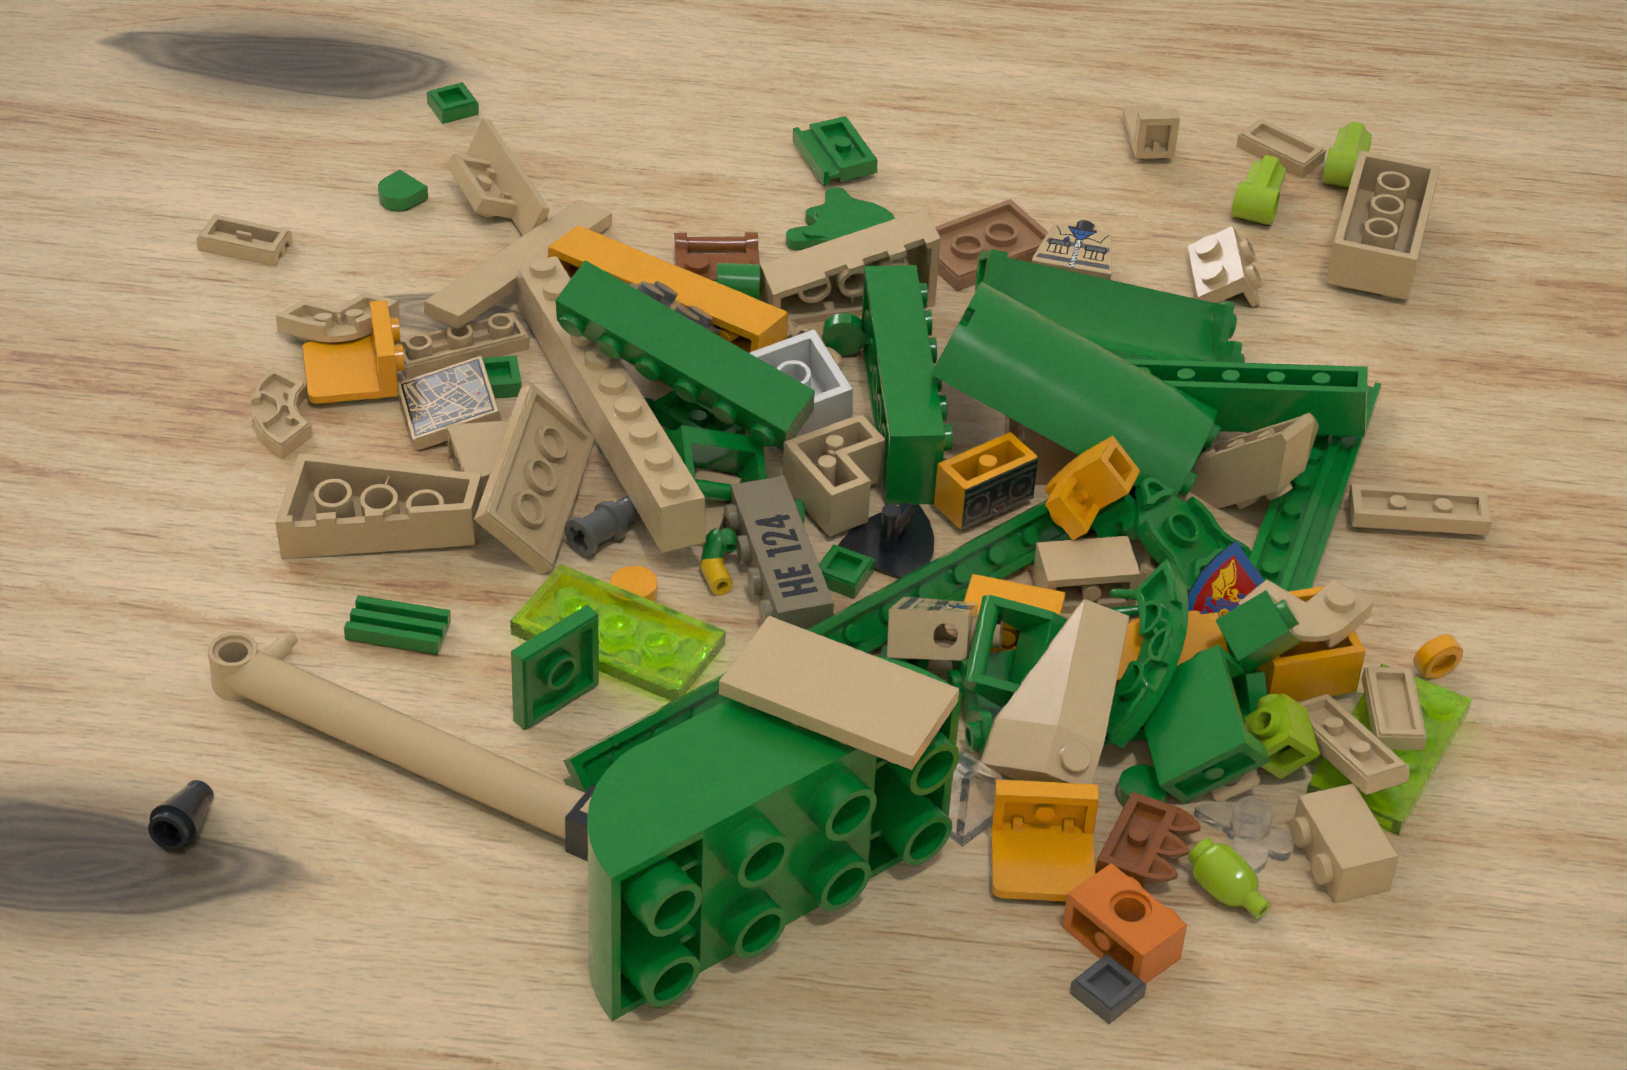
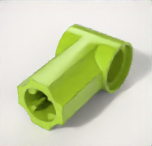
[1322,121,1372,188]
[1231,155,1287,225]

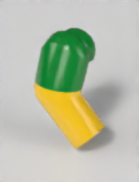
[700,528,737,595]

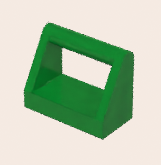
[669,425,767,503]
[963,595,1067,708]

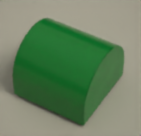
[717,263,760,300]

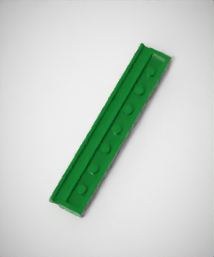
[1249,382,1381,592]

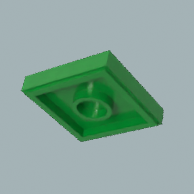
[511,605,599,730]

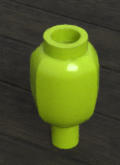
[1188,838,1271,919]

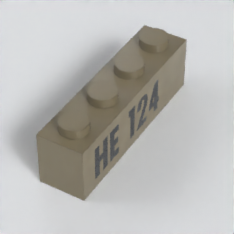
[724,476,834,629]

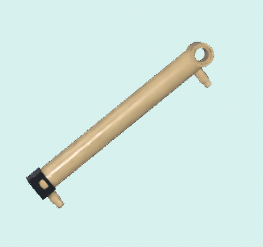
[208,632,596,862]

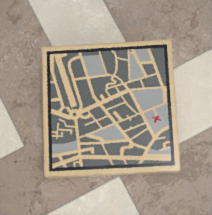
[397,356,502,451]

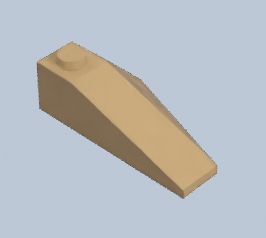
[980,599,1129,784]

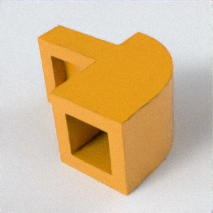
[1044,436,1140,540]

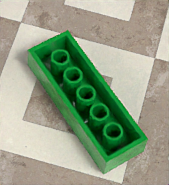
[861,265,952,505]

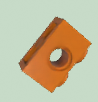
[1062,863,1187,984]

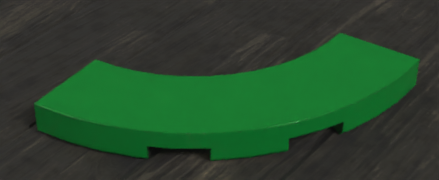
[1106,559,1189,749]

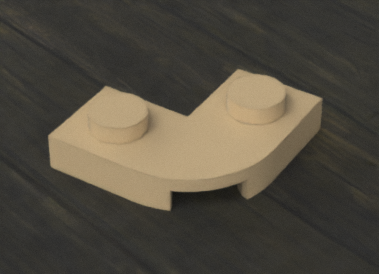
[276,292,400,342]
[1237,579,1374,648]

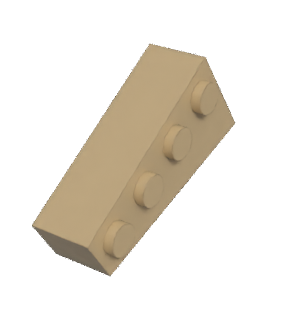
[759,209,941,325]
[275,453,483,559]

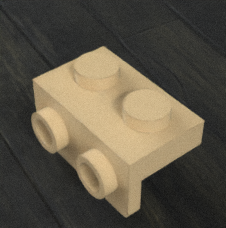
[1188,226,1263,307]

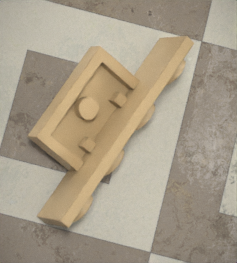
[447,118,550,236]

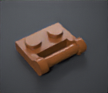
[674,232,760,288]

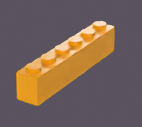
[548,225,788,353]

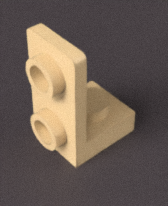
[1122,106,1180,160]

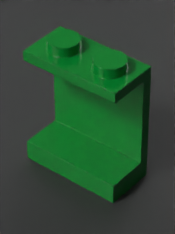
[1143,645,1270,805]

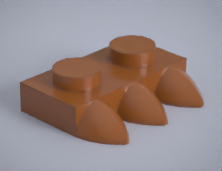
[1095,792,1201,889]

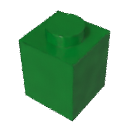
[1215,590,1301,672]

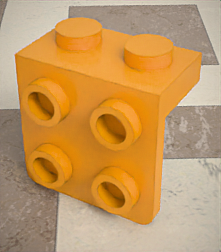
[302,300,405,404]
[991,779,1099,901]

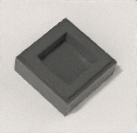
[1070,954,1147,1024]

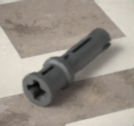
[565,495,641,558]

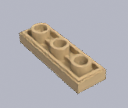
[394,312,530,380]

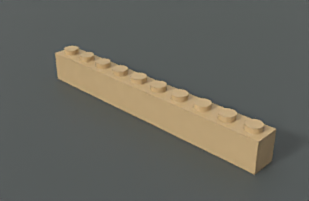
[516,256,706,553]

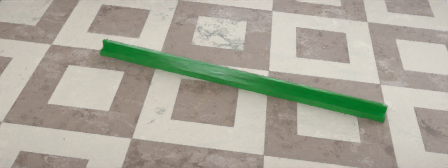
[563,485,1136,793]

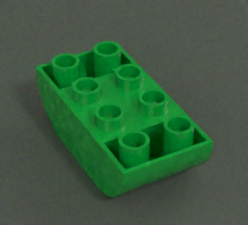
[587,656,962,1021]

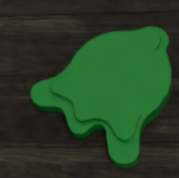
[786,187,896,250]
[1135,477,1251,593]

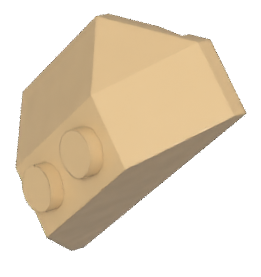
[1189,413,1319,509]

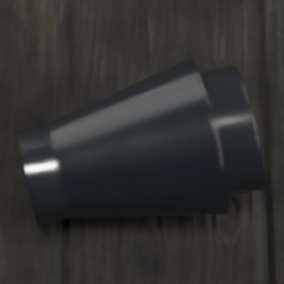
[148,780,214,851]

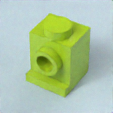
[1245,693,1320,779]

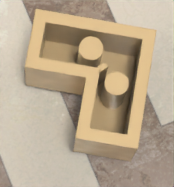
[782,414,886,537]

